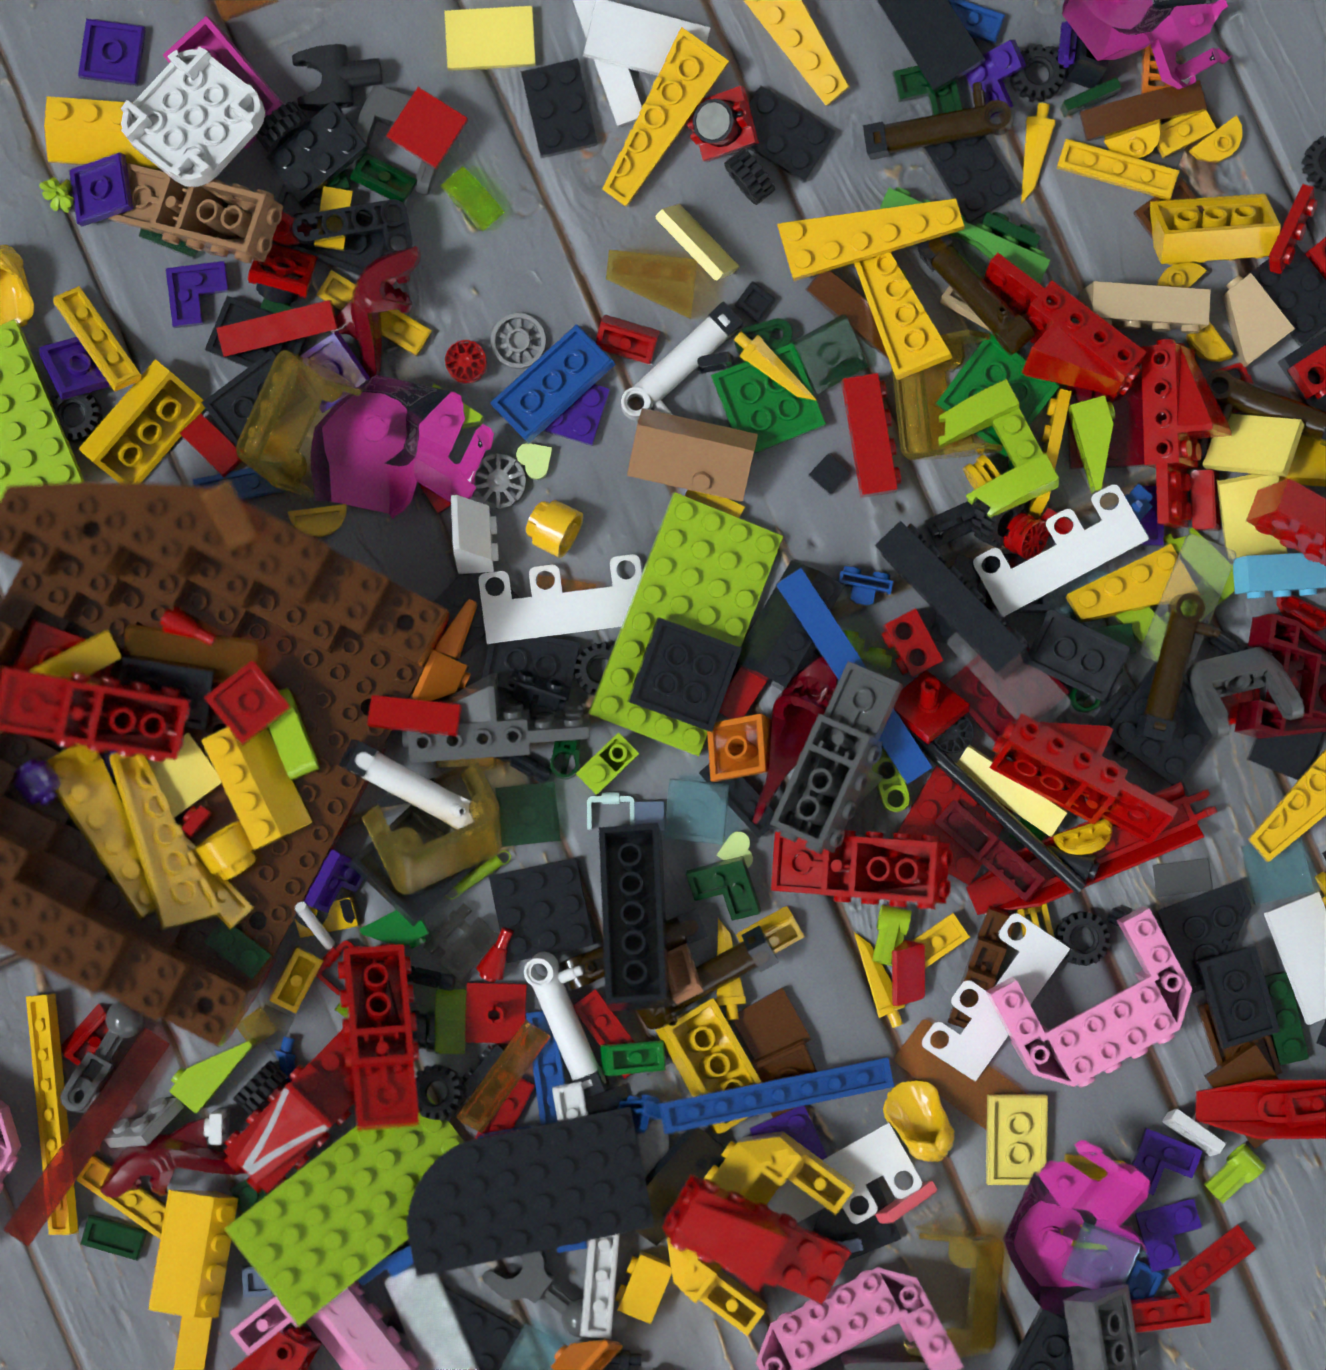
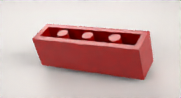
[841,373,901,498]

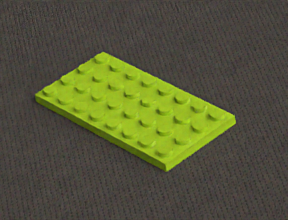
[588,492,783,757]
[224,1093,464,1326]

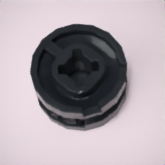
[933,715,974,753]
[411,1010,436,1052]

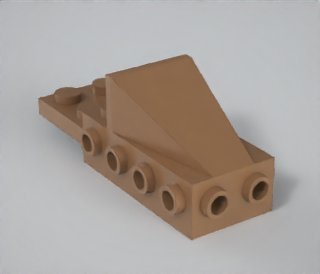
[108,163,283,264]

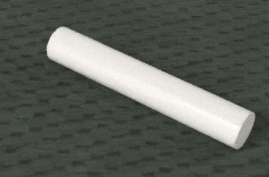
[295,902,335,949]

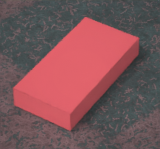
[875,1181,938,1224]

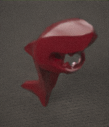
[330,246,421,405]
[752,656,838,824]
[100,1118,246,1198]

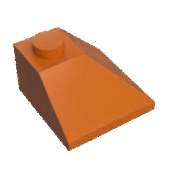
[411,650,471,702]
[707,713,772,782]
[551,1340,623,1370]

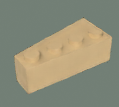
[1078,281,1211,334]

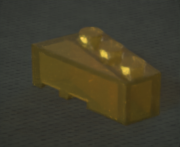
[606,250,698,319]

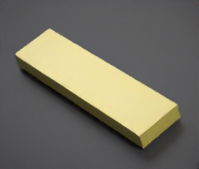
[957,745,1069,837]

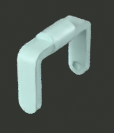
[587,792,635,830]

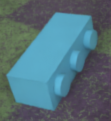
[1232,553,1326,599]

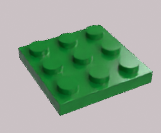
[935,332,1059,457]
[711,343,826,454]

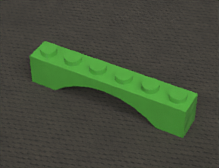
[879,187,1050,284]

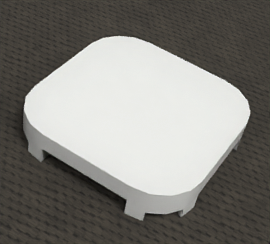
[121,46,265,187]

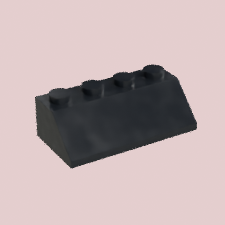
[736,560,845,691]

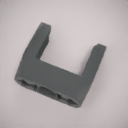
[347,86,439,196]
[1186,647,1304,738]

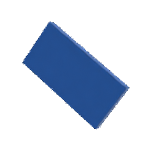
[490,324,616,444]

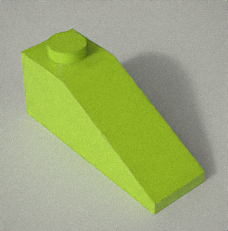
[1067,395,1115,494]
[169,1037,258,1114]

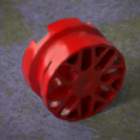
[445,340,487,384]
[1004,513,1049,560]

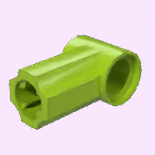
[872,904,912,966]
[1204,1143,1266,1204]

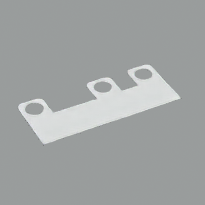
[973,485,1149,617]
[478,554,642,644]
[922,913,1070,1082]
[767,1123,922,1224]

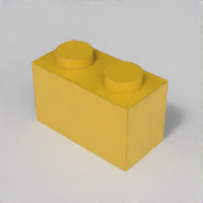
[614,1251,672,1324]

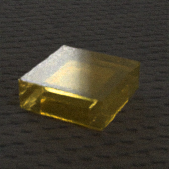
[237,1006,278,1049]

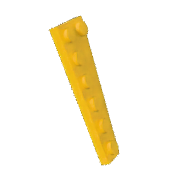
[743,0,850,106]
[602,27,730,208]
[777,198,965,281]
[854,252,952,380]
[47,744,156,920]
[1248,749,1326,862]
[109,753,221,930]

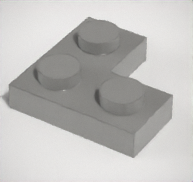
[104,1097,184,1148]

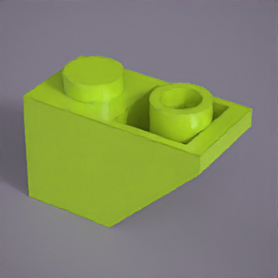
[576,732,639,795]

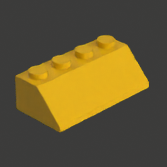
[44,96,162,171]
[1150,194,1281,265]
[79,359,205,483]
[201,727,313,850]
[655,998,762,1134]
[148,1189,238,1318]

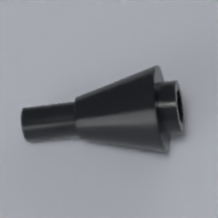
[1048,845,1101,882]

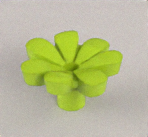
[39,177,74,213]

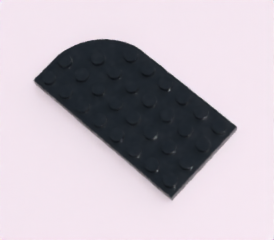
[407,1106,655,1278]

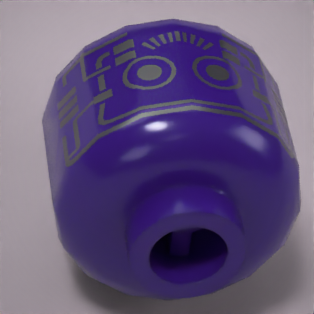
[14,759,61,806]

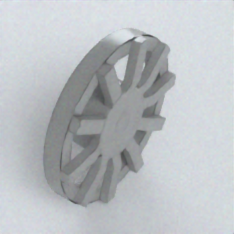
[491,313,546,369]
[473,453,526,509]

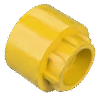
[526,500,583,558]
[195,820,256,880]

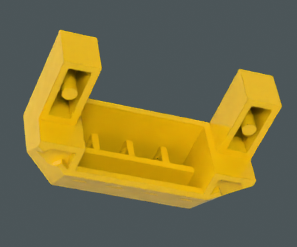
[667,1131,856,1336]

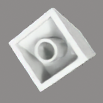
[451,495,499,574]

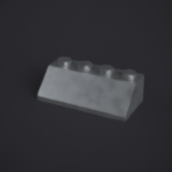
[1064,1285,1141,1370]

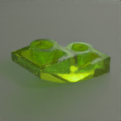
[440,166,505,231]
[842,630,892,669]
[435,989,467,1054]

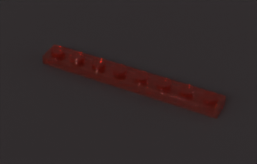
[3,1027,170,1247]

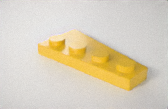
[1027,389,1072,519]
[1066,544,1200,623]

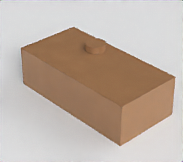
[627,408,758,502]

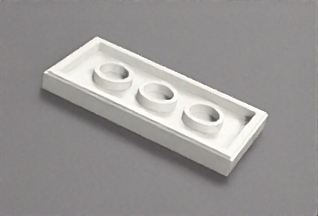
[583,0,710,76]
[1264,892,1326,1025]

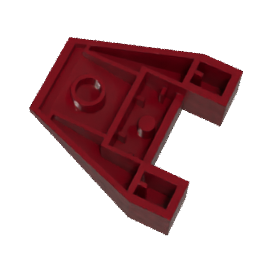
[1234,613,1326,739]

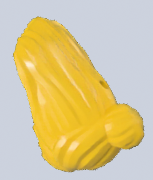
[0,244,34,327]
[883,1080,954,1162]

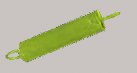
[446,850,511,900]

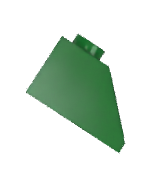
[359,910,431,949]

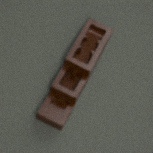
[1079,80,1207,141]
[805,271,890,362]
[948,906,1016,1029]

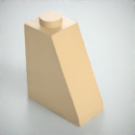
[1222,273,1295,367]

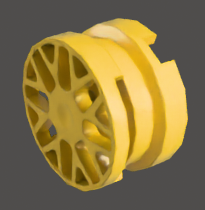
[963,454,1000,490]

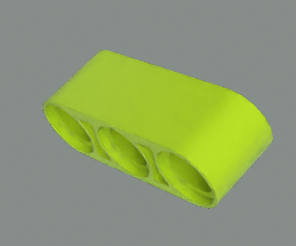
[269,687,319,780]
[871,748,910,812]

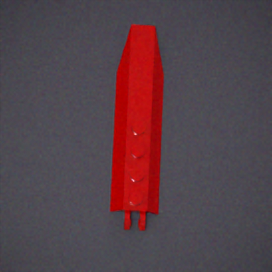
[966,782,1218,915]
[1195,1079,1326,1139]

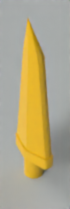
[1021,103,1056,204]
[734,331,817,401]
[716,918,746,1021]
[854,932,906,1028]

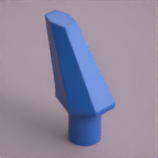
[274,1036,296,1083]

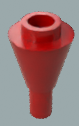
[160,605,217,646]
[476,927,513,982]

